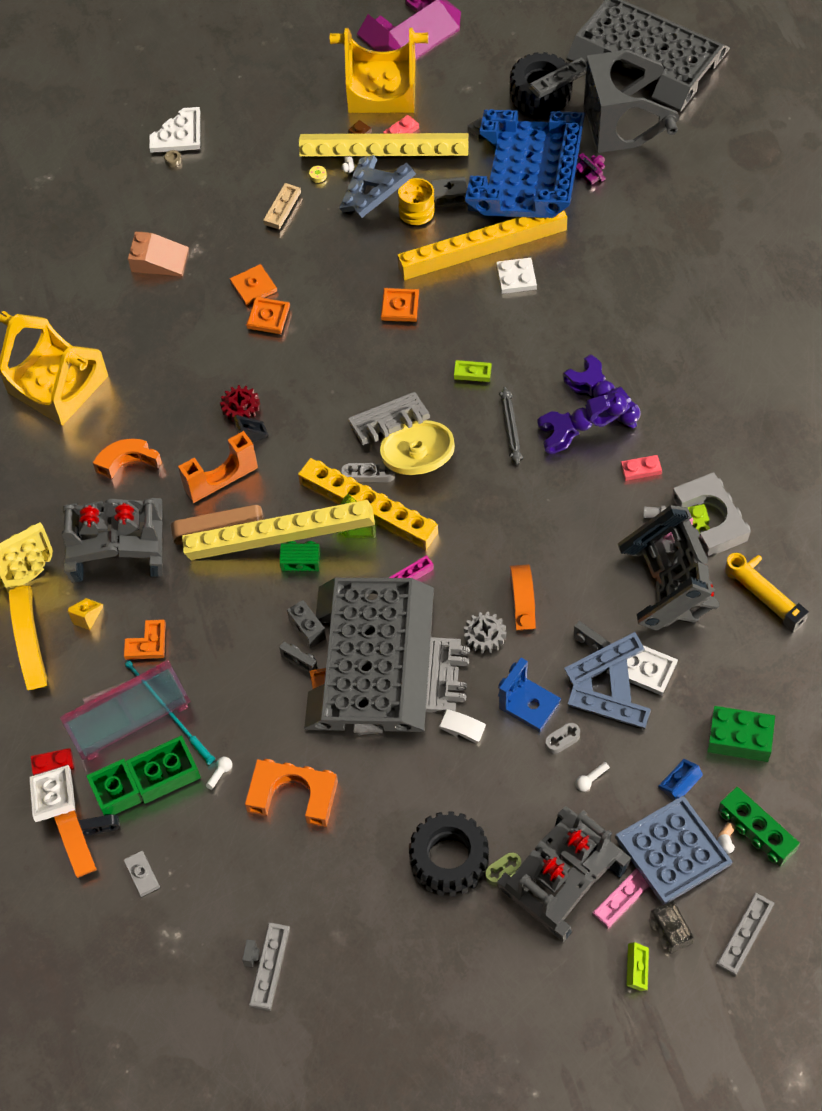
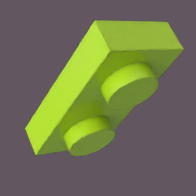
[454,360,492,382]
[627,942,649,991]

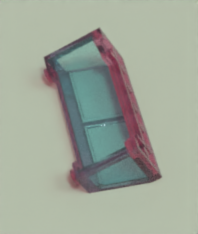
[60,660,191,761]

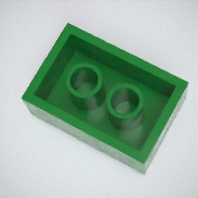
[707,706,775,762]
[126,735,201,804]

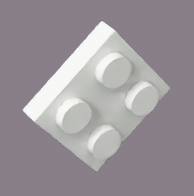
[497,258,537,294]

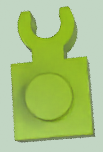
[687,504,710,538]

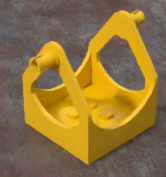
[330,28,428,113]
[0,311,108,426]

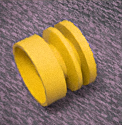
[398,178,435,225]

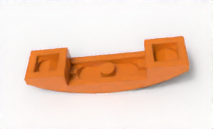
[54,810,97,878]

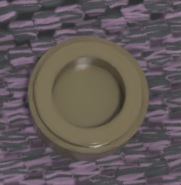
[164,150,182,167]

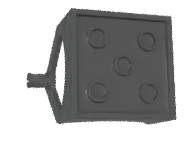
[584,50,679,153]

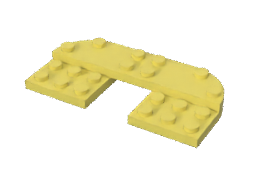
[0,522,53,593]

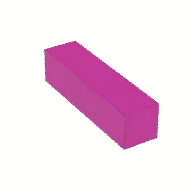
[389,555,434,580]

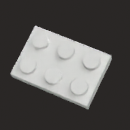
[607,637,678,695]
[29,765,75,822]

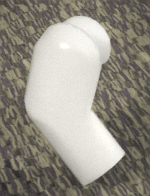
[342,156,355,173]

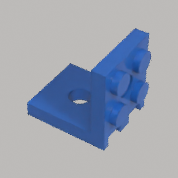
[498,658,561,732]

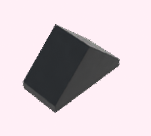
[233,415,269,442]

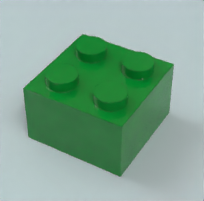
[86,759,143,816]

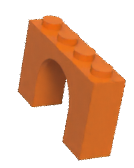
[178,431,258,503]
[245,759,338,827]

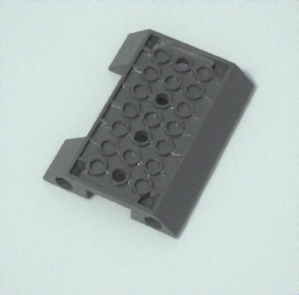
[566,0,730,112]
[304,578,434,732]

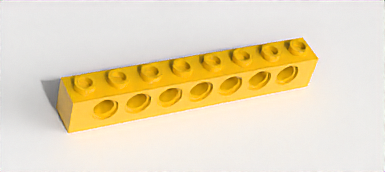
[298,458,438,550]

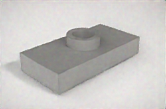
[124,850,160,897]

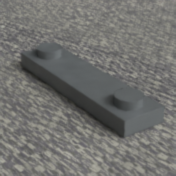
[529,57,586,98]

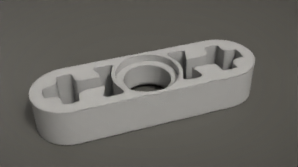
[341,463,396,482]

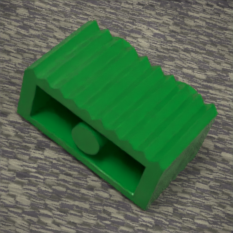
[280,541,320,572]

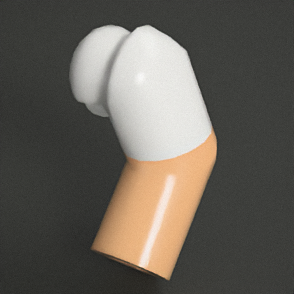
[717,822,736,854]

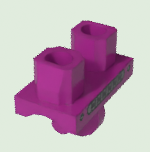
[576,153,606,185]

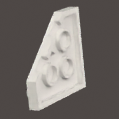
[149,107,200,153]

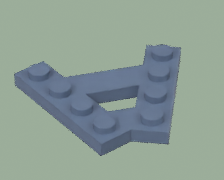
[339,155,416,218]
[564,632,651,729]

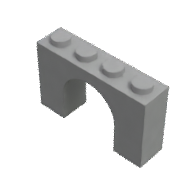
[672,472,751,558]

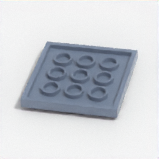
[615,796,733,906]

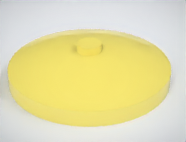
[380,420,455,475]

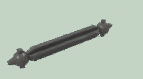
[499,387,523,465]

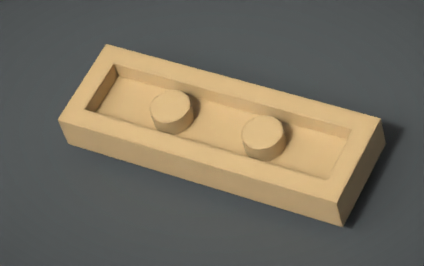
[263,183,301,229]

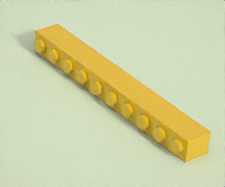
[397,210,567,280]

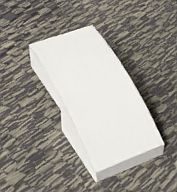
[439,709,486,744]

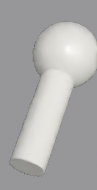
[206,757,232,790]
[575,762,610,792]

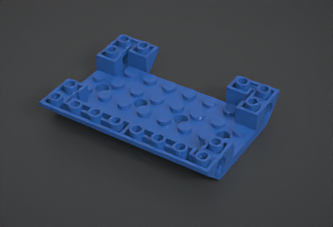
[465,109,585,218]

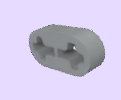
[545,723,580,754]

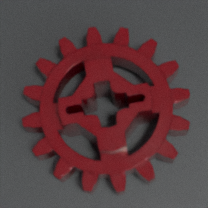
[220,385,260,422]

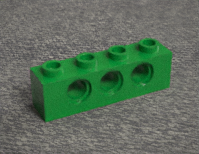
[718,787,800,867]

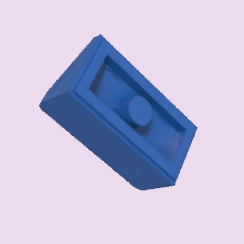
[658,759,703,800]

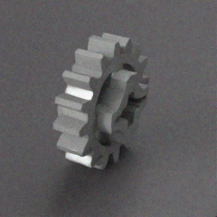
[464,612,506,653]

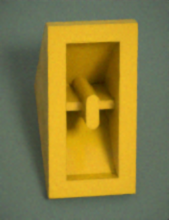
[68,598,103,630]

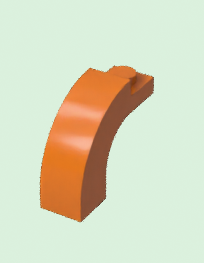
[93,439,162,479]
[510,564,536,630]

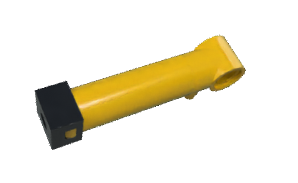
[725,553,809,632]

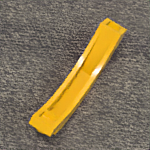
[9,585,47,691]

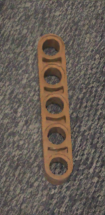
[171,505,264,545]

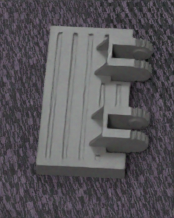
[348,392,430,445]
[426,637,470,713]

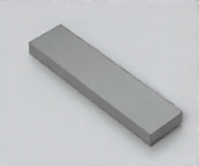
[716,893,775,976]
[249,923,290,1011]

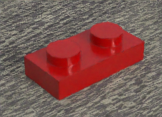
[30,748,74,776]

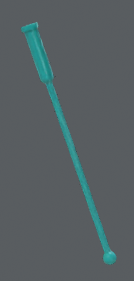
[125,661,216,765]

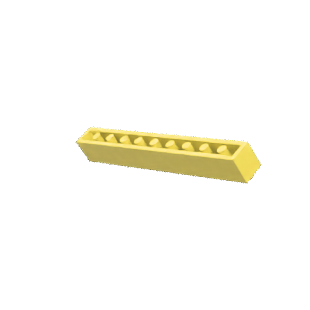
[299,133,468,156]
[182,500,375,560]

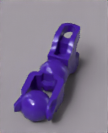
[562,354,641,428]
[537,392,630,454]

